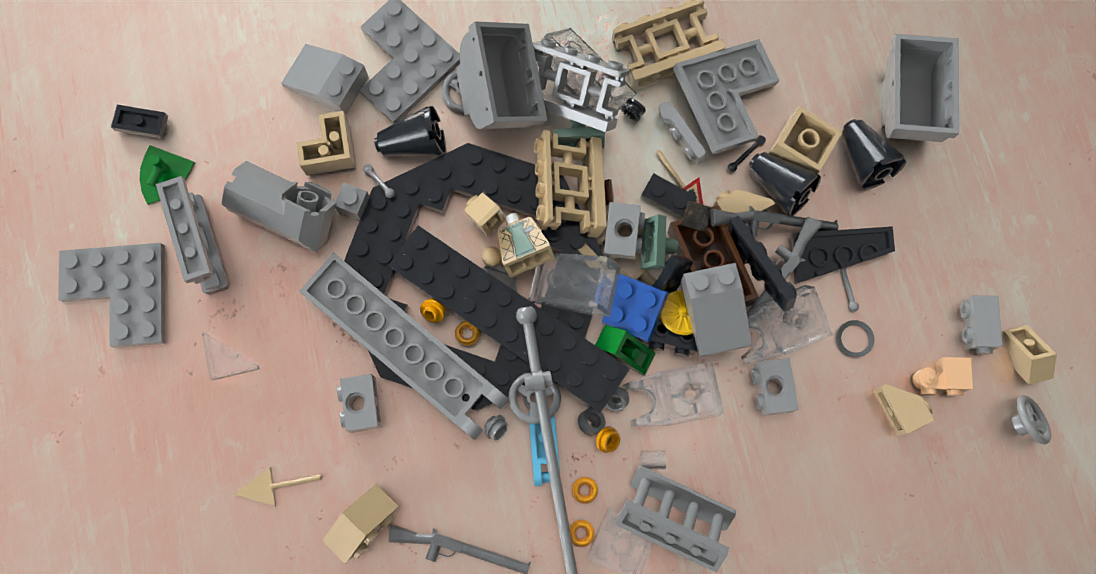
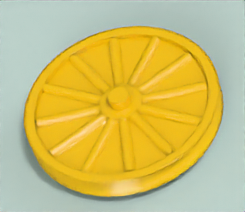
[660,291,693,335]

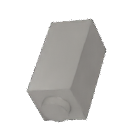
[960,295,1003,355]

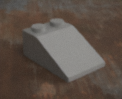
[281,44,369,115]
[680,263,752,357]

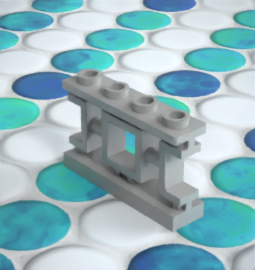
[532,38,630,132]
[156,176,229,294]

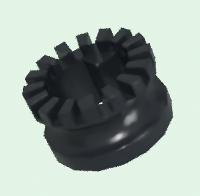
[621,98,646,122]

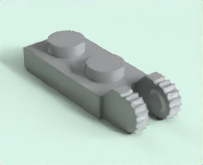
[658,101,706,165]

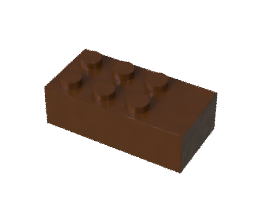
[667,205,759,307]

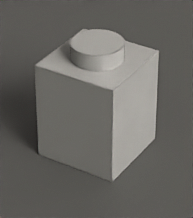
[335,183,370,221]

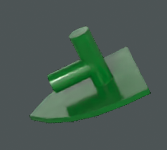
[139,145,195,205]

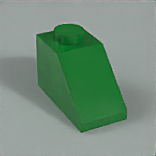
[595,325,656,376]

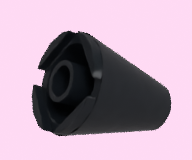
[374,106,446,156]
[841,119,906,190]
[749,152,821,216]

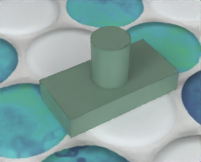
[554,119,605,148]
[641,214,678,271]

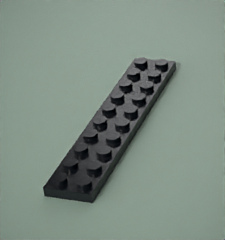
[388,225,630,413]

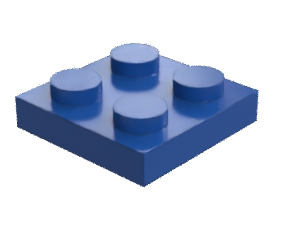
[602,274,669,342]

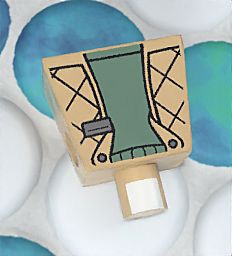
[497,213,555,278]

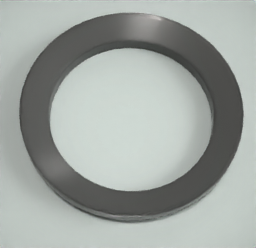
[837,320,874,357]

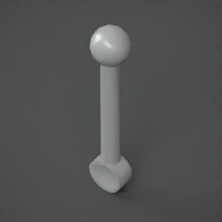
[363,164,395,198]
[839,267,859,312]

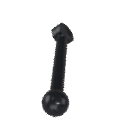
[727,135,766,172]

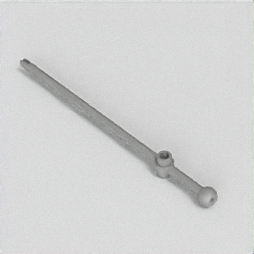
[516,306,577,574]

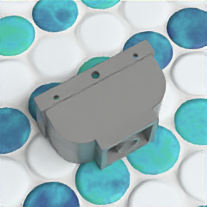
[456,21,548,129]
[882,34,959,142]

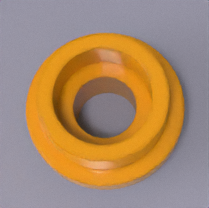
[420,298,445,323]
[455,321,480,347]
[596,426,621,453]
[572,477,598,504]
[569,520,595,547]

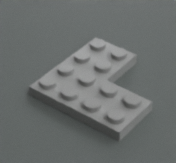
[359,0,460,124]
[673,39,780,154]
[58,243,165,348]

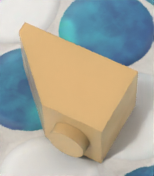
[713,189,775,228]
[464,193,505,237]
[1003,325,1057,384]
[873,384,934,436]

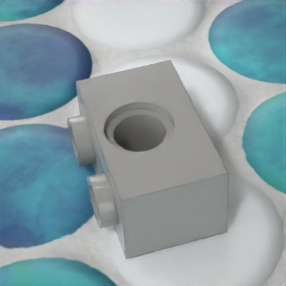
[604,202,645,260]
[751,358,799,416]
[337,374,382,433]

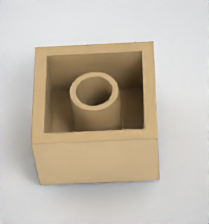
[769,106,842,174]

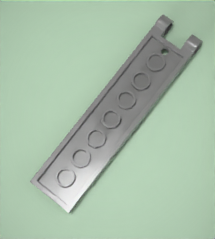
[299,253,509,440]

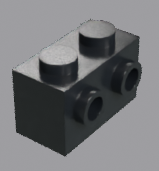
[644,318,697,357]

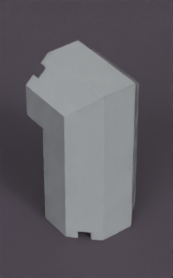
[221,161,336,253]

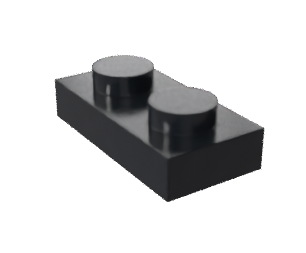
[111,104,168,139]
[641,173,697,218]
[652,255,694,294]

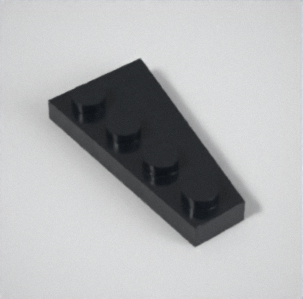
[728,215,797,312]
[790,226,895,284]

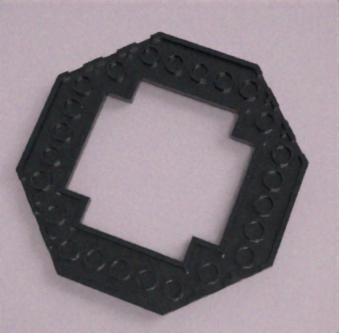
[344,143,609,411]

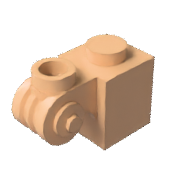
[912,357,973,396]

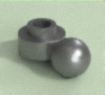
[578,403,606,436]

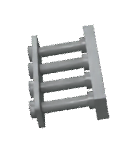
[615,465,736,572]

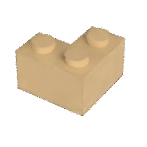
[296,111,355,176]
[323,484,399,564]

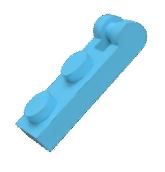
[528,412,560,486]

